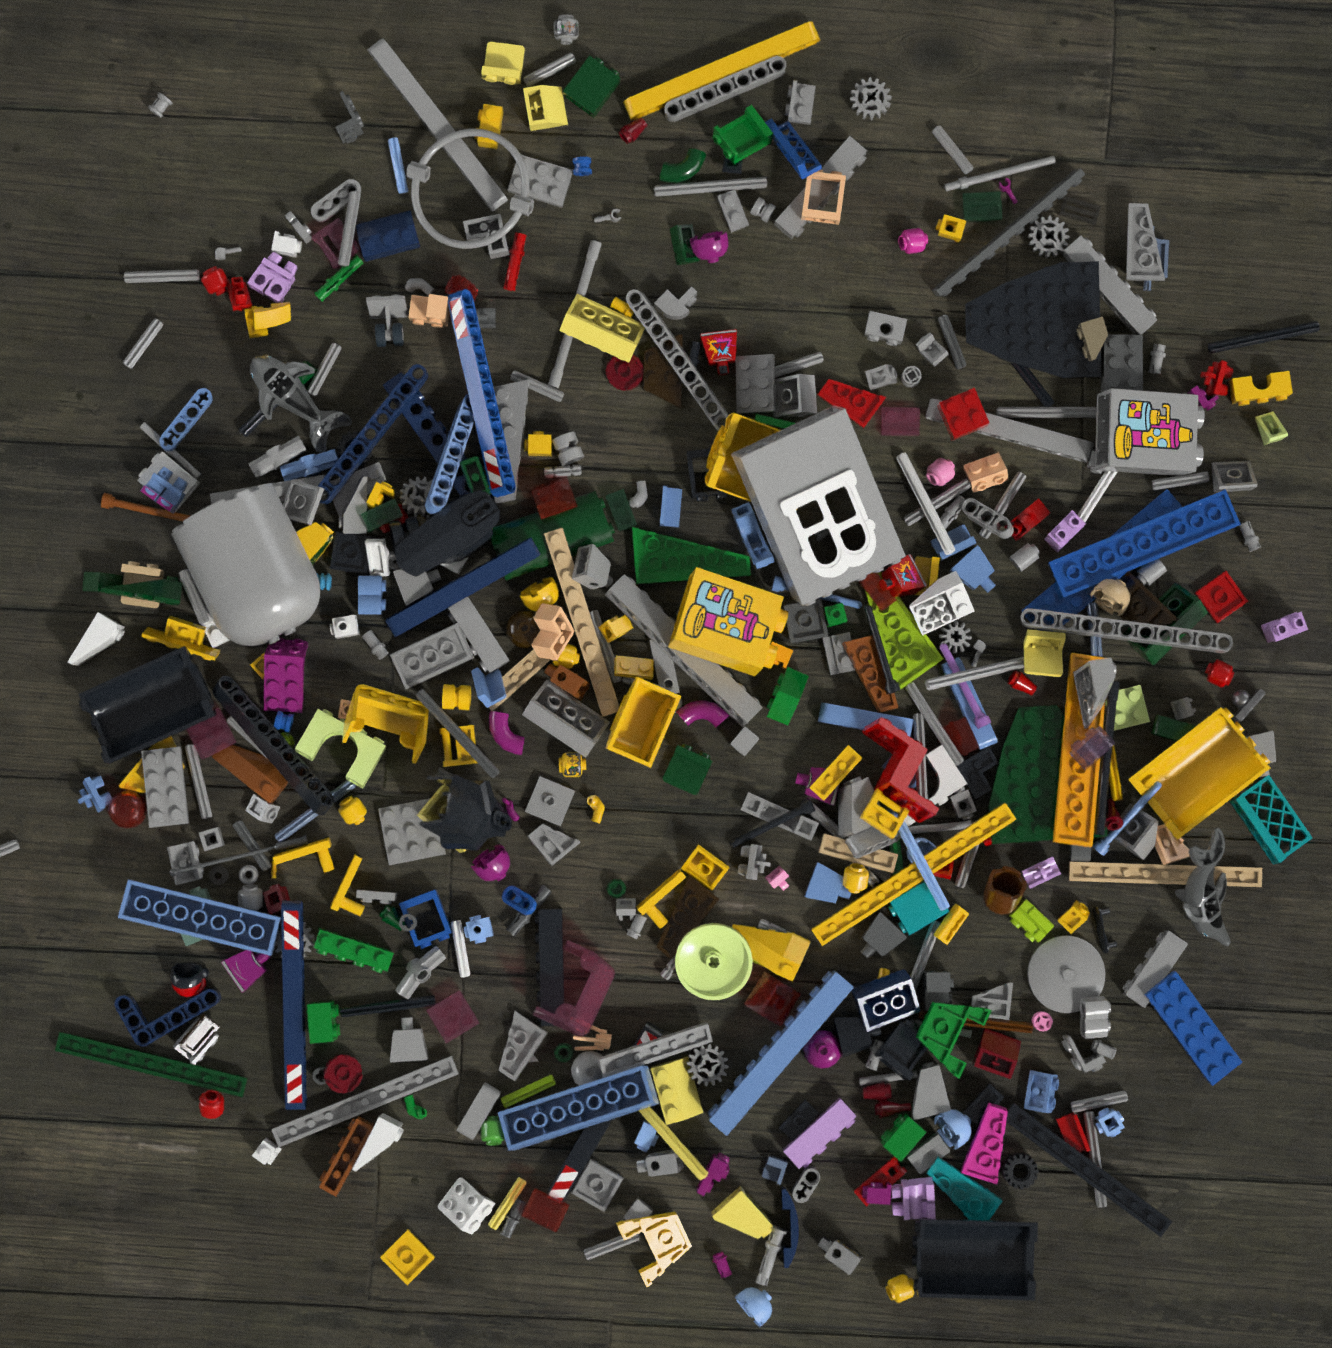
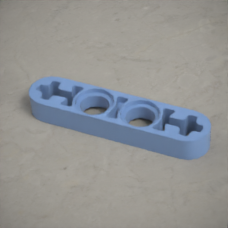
[159,388,213,451]

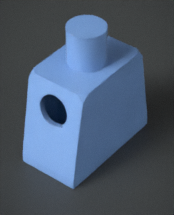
[949,545,996,593]
[804,862,851,903]

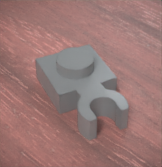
[285,211,312,244]

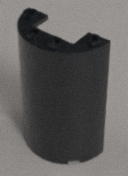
[78,646,217,764]
[912,1218,1038,1301]

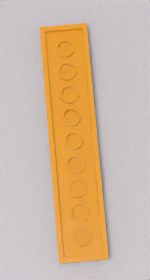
[1053,653,1106,848]

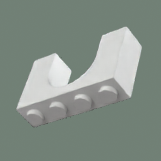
[905,745,967,826]

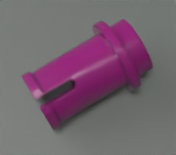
[712,1252,732,1278]

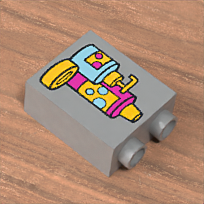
[1095,389,1205,476]

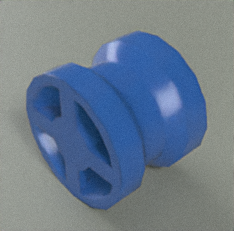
[573,157,592,176]
[274,711,294,733]

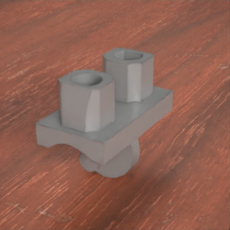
[738,844,771,880]

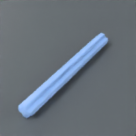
[887,808,950,911]

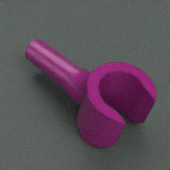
[999,178,1018,204]

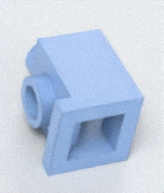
[635,1120,658,1152]

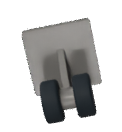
[366,294,408,347]

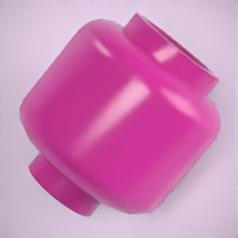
[898,228,928,254]

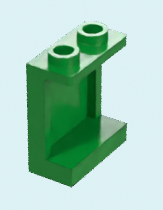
[712,105,773,164]

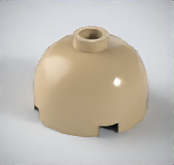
[1090,579,1130,616]

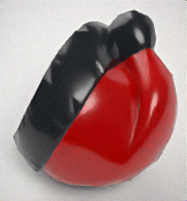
[170,962,209,997]

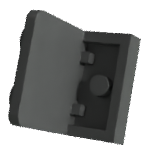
[336,91,364,144]

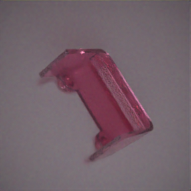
[533,940,615,1036]

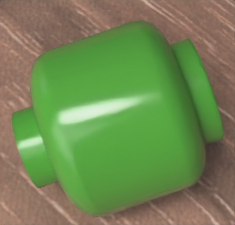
[480,1116,505,1145]

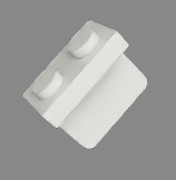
[438,1177,495,1234]

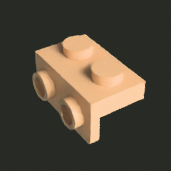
[963,452,1008,493]

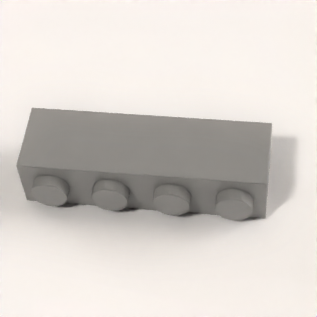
[448,597,510,673]
[1122,930,1188,1008]

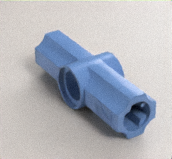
[280,449,339,481]

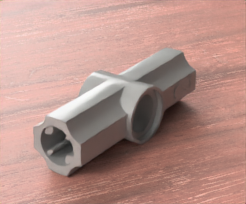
[248,436,307,478]

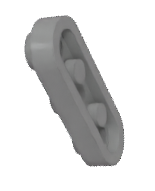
[311,179,361,222]

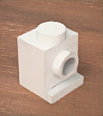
[271,231,302,258]
[252,1137,282,1165]

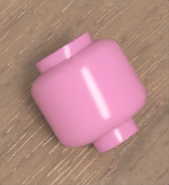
[926,458,955,486]

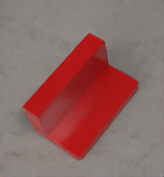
[1056,1112,1091,1152]

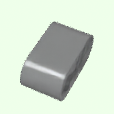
[792,1166,820,1203]

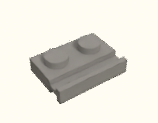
[822,632,855,676]

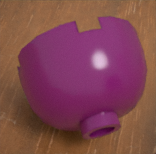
[690,231,729,263]
[471,844,510,881]
[803,1030,841,1069]

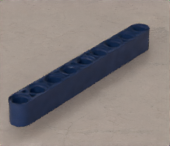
[318,364,428,504]
[385,538,541,637]

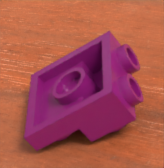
[696,1152,730,1196]

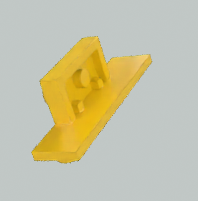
[141,616,220,660]

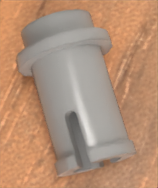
[626,913,647,939]
[1090,1039,1117,1060]

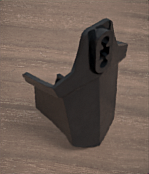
[419,775,512,851]

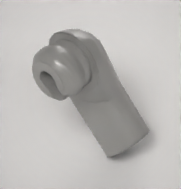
[405,278,434,296]

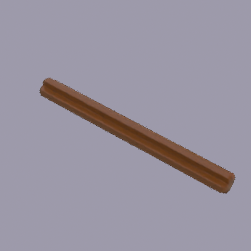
[918,1010,1033,1033]

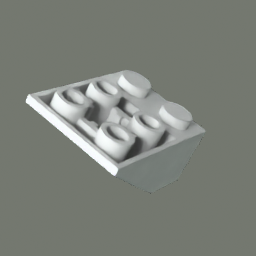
[909,571,974,635]

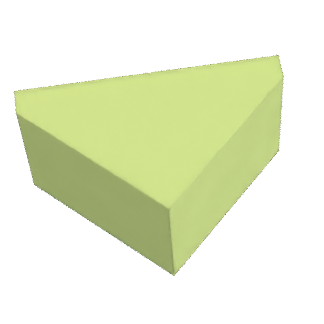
[1255,411,1288,445]

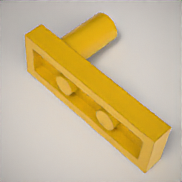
[809,745,863,801]
[273,837,335,872]
[330,854,365,916]
[636,869,686,928]

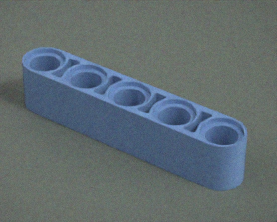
[941,657,998,750]
[818,703,913,737]

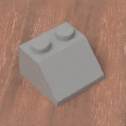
[773,374,817,418]

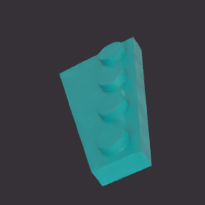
[927,1156,1002,1220]

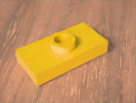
[933,903,969,945]

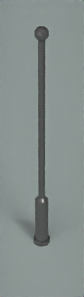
[169,835,308,876]

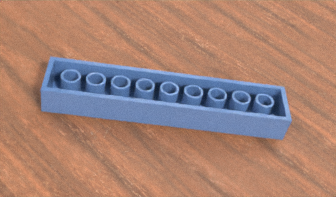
[708,970,854,1136]

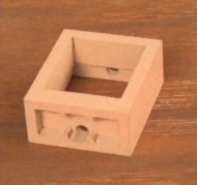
[801,170,846,225]

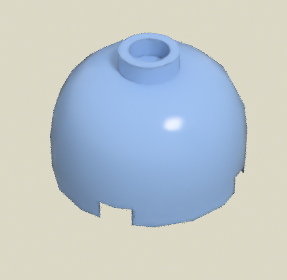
[934,1109,971,1150]
[735,1287,772,1327]

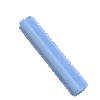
[388,137,408,194]

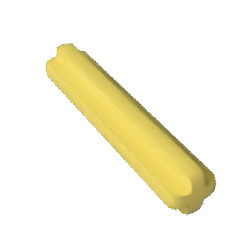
[488,1177,527,1230]

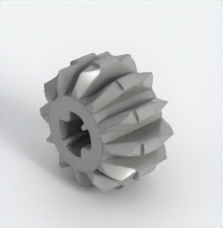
[939,621,972,654]

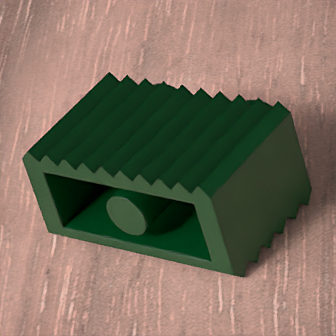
[460,456,491,495]

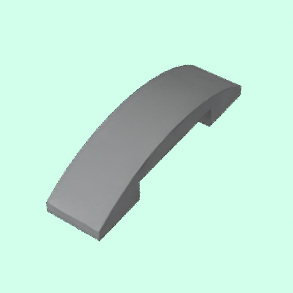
[741,792,819,841]

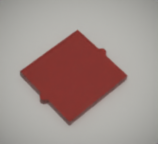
[943,717,980,756]

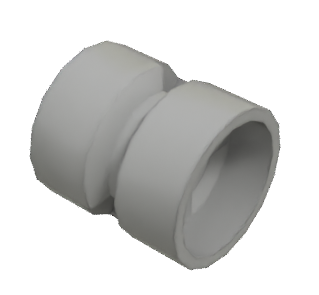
[552,432,584,466]

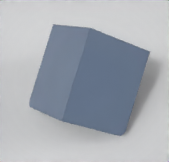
[762,1154,788,1185]

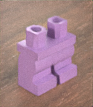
[247,252,297,303]
[1044,510,1086,552]
[1261,612,1308,643]
[891,1177,935,1220]

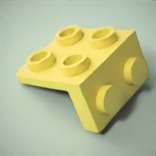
[481,42,525,85]
[1023,629,1066,677]

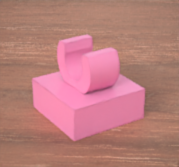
[765,865,789,891]

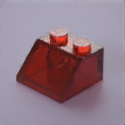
[744,971,801,1027]

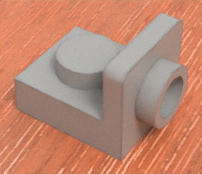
[865,365,897,390]
[245,794,280,823]

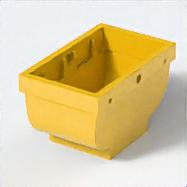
[606,677,681,768]

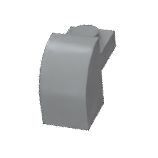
[654,287,697,320]

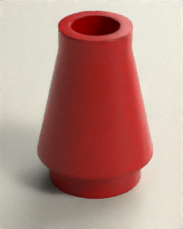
[1007,670,1037,695]

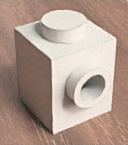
[330,615,360,639]

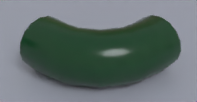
[659,148,706,183]

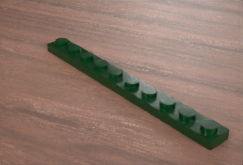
[55,1032,248,1097]

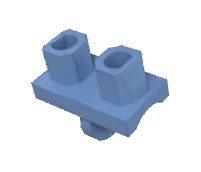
[78,776,113,813]

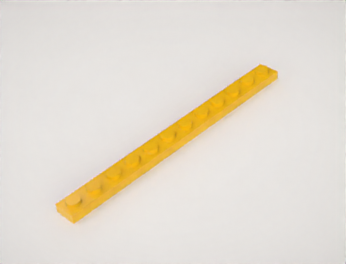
[812,802,1016,946]

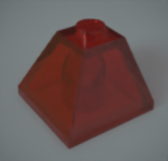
[531,476,578,519]

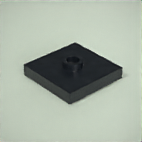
[329,531,374,575]

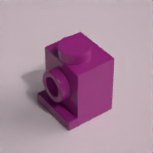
[862,1182,891,1205]

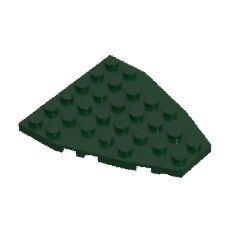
[988,705,1108,844]

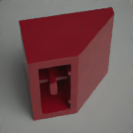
[972,1028,1021,1079]

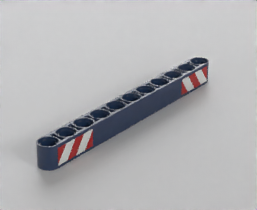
[281,901,307,1110]

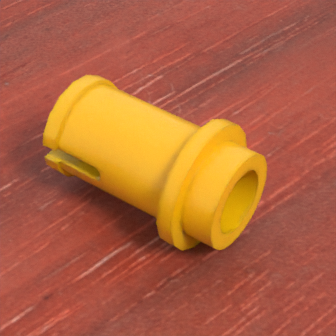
[610,297,634,318]

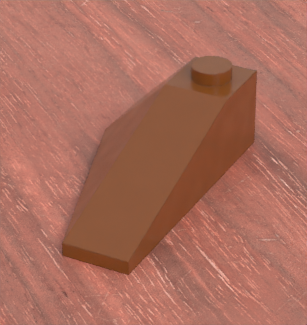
[212,742,288,803]

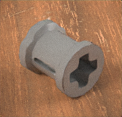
[148,92,173,118]

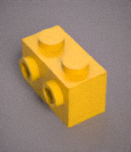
[475,104,504,149]

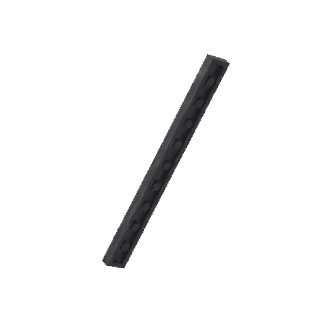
[1006,1103,1172,1237]

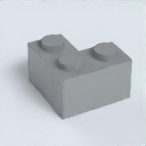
[463,214,509,259]

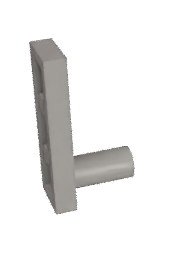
[649,640,680,694]

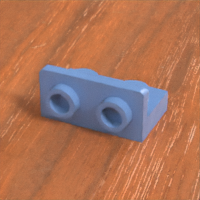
[1024,1070,1059,1113]

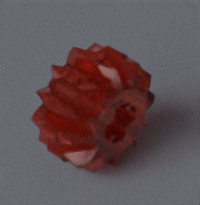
[445,275,478,301]

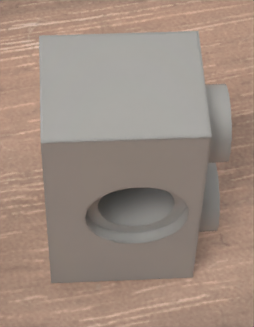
[864,311,907,346]

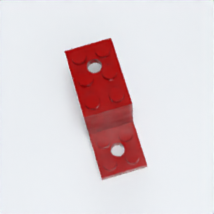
[862,717,939,823]

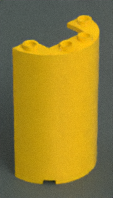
[1128,707,1270,840]

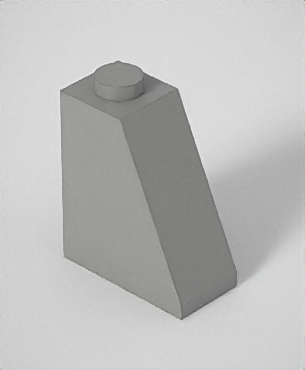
[911,1061,951,1120]

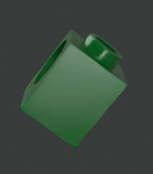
[823,603,847,627]

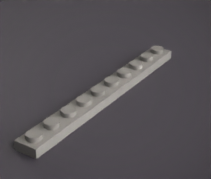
[271,1056,459,1147]

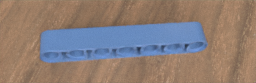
[425,394,474,515]

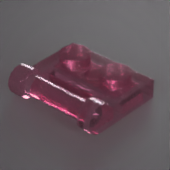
[311,218,361,269]

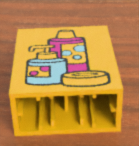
[668,567,788,676]

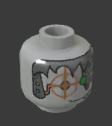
[554,15,579,45]

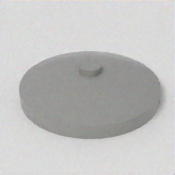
[1027,935,1105,1013]

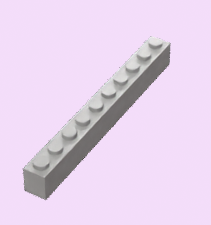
[605,574,763,728]

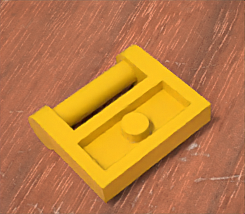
[439,725,477,767]
[860,788,909,839]

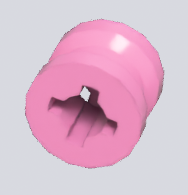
[1031,1011,1053,1031]

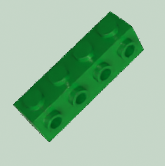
[312,927,394,973]

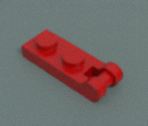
[854,1156,907,1207]

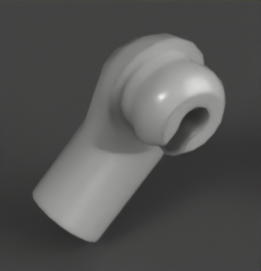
[629,481,648,508]

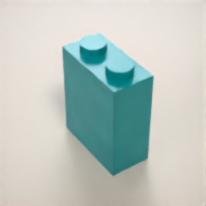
[888,881,949,935]

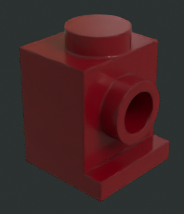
[263,884,291,915]

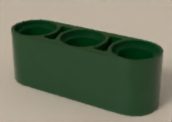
[1151,715,1196,741]

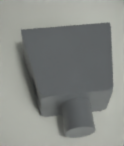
[860,912,907,959]

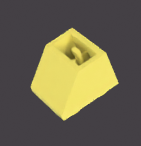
[523,85,568,131]

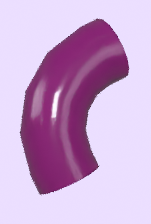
[676,700,730,728]
[489,711,525,756]

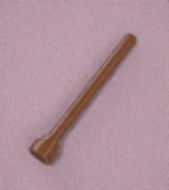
[101,493,190,522]

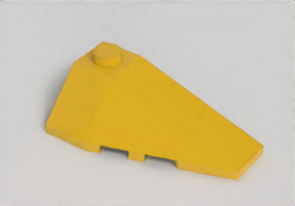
[732,924,811,981]

